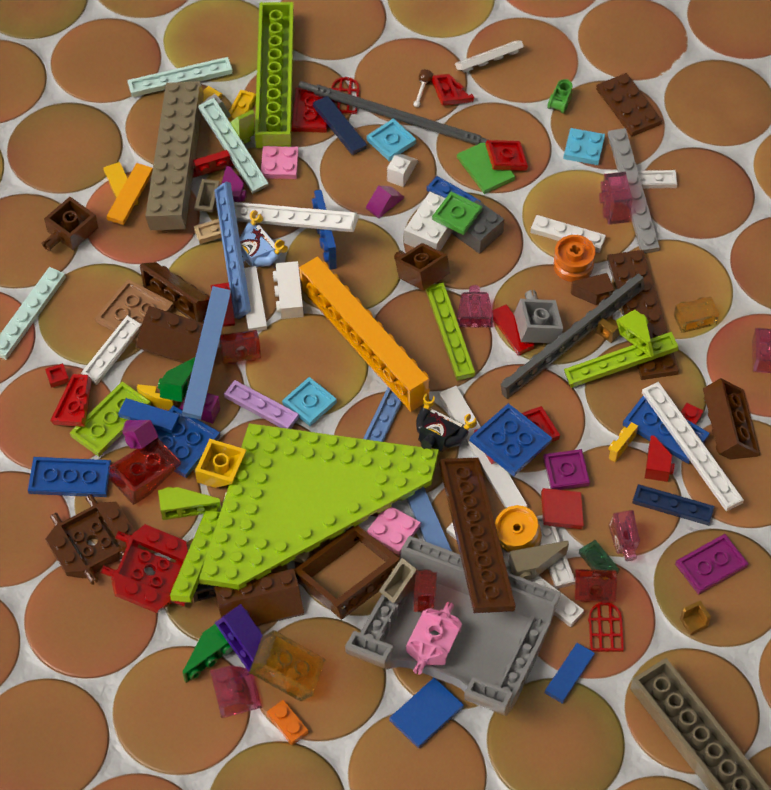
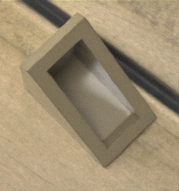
[194,179,220,212]
[379,558,418,604]

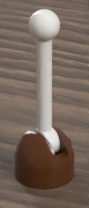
[413,69,433,107]

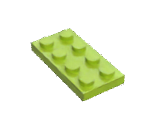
[70,382,151,457]

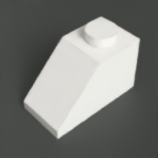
[387,154,418,187]

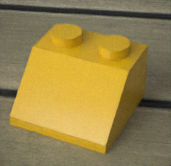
[195,439,246,488]

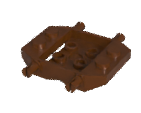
[46,494,135,585]

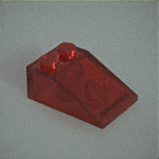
[109,438,181,505]

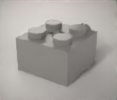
[514,290,563,343]

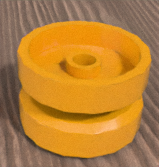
[495,505,542,554]

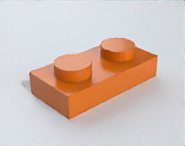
[266,700,309,745]

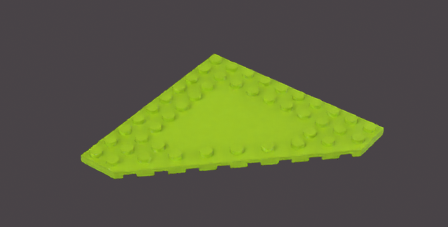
[199,423,439,589]

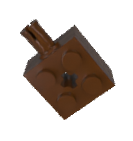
[42,197,98,251]
[394,243,450,291]

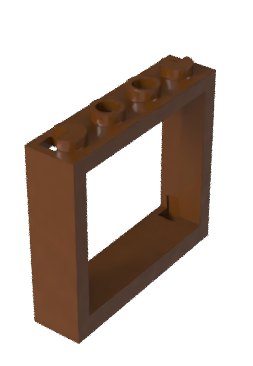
[294,525,400,620]

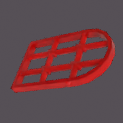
[331,77,360,114]
[588,602,624,652]

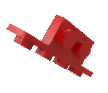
[193,150,234,178]

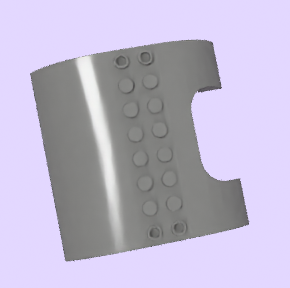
[345,536,561,716]

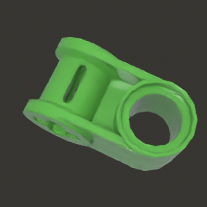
[547,79,573,114]

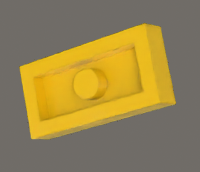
[608,422,638,462]

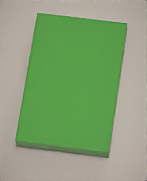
[457,143,515,194]

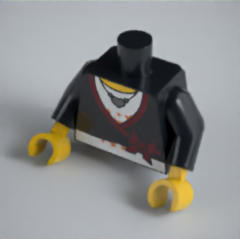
[416,393,477,452]

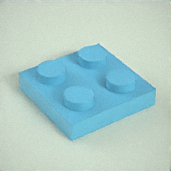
[366,118,416,161]
[563,128,605,165]
[282,377,337,426]

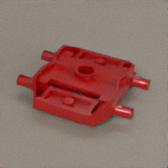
[100,524,188,613]

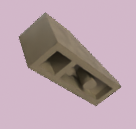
[508,540,569,581]

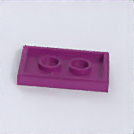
[675,534,748,595]

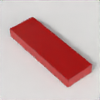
[490,304,535,356]

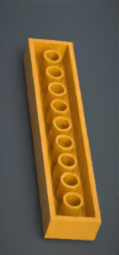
[299,256,430,412]

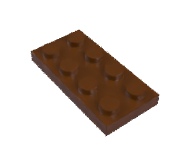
[596,73,662,137]

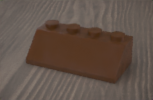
[140,262,210,322]
[136,306,204,363]
[703,378,761,460]
[214,569,304,626]

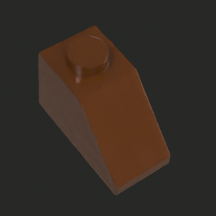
[571,273,615,305]

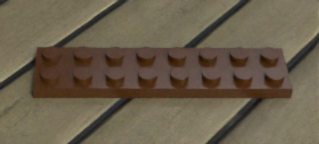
[607,250,679,380]

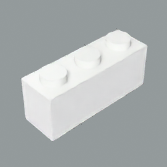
[273,261,304,319]

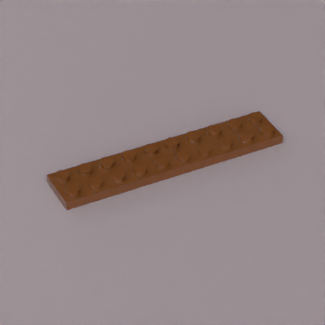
[439,458,516,613]

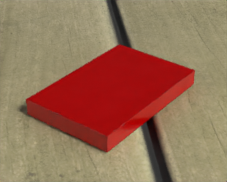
[292,87,327,133]

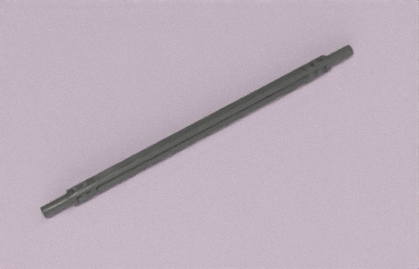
[298,81,488,145]

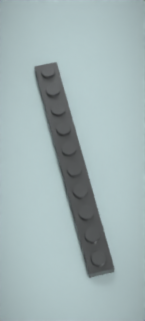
[501,274,644,399]

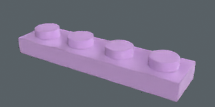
[224,380,299,429]

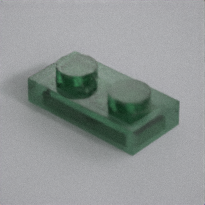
[579,540,619,583]

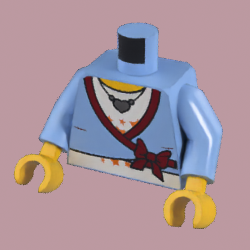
[240,210,288,267]

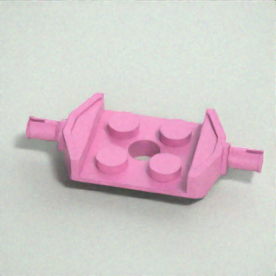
[406,602,462,675]

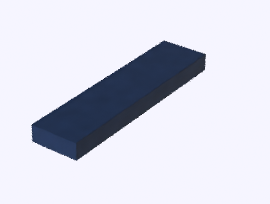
[313,96,367,155]
[632,484,715,526]

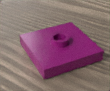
[543,449,590,490]

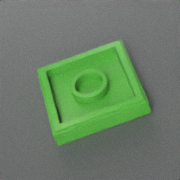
[432,192,482,235]

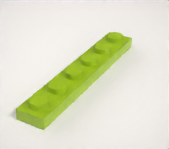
[426,282,475,381]
[564,332,679,388]
[170,510,220,603]

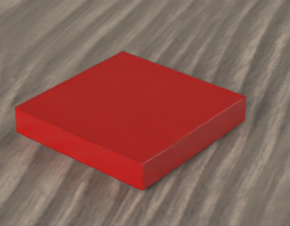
[485,140,528,171]
[541,488,584,529]

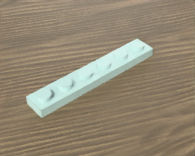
[127,57,233,97]
[199,98,268,194]
[0,267,66,360]

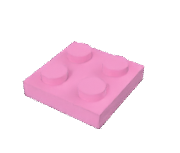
[261,146,299,179]
[366,507,421,555]

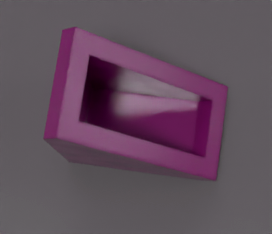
[366,185,404,219]

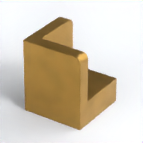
[597,318,620,343]
[680,600,711,636]

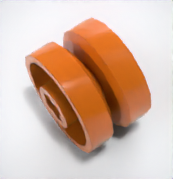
[553,235,595,282]

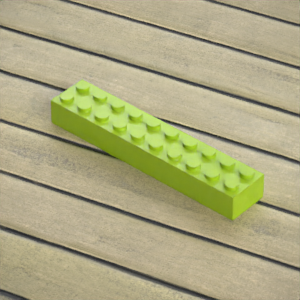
[255,2,294,148]

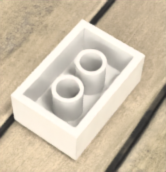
[404,192,452,251]

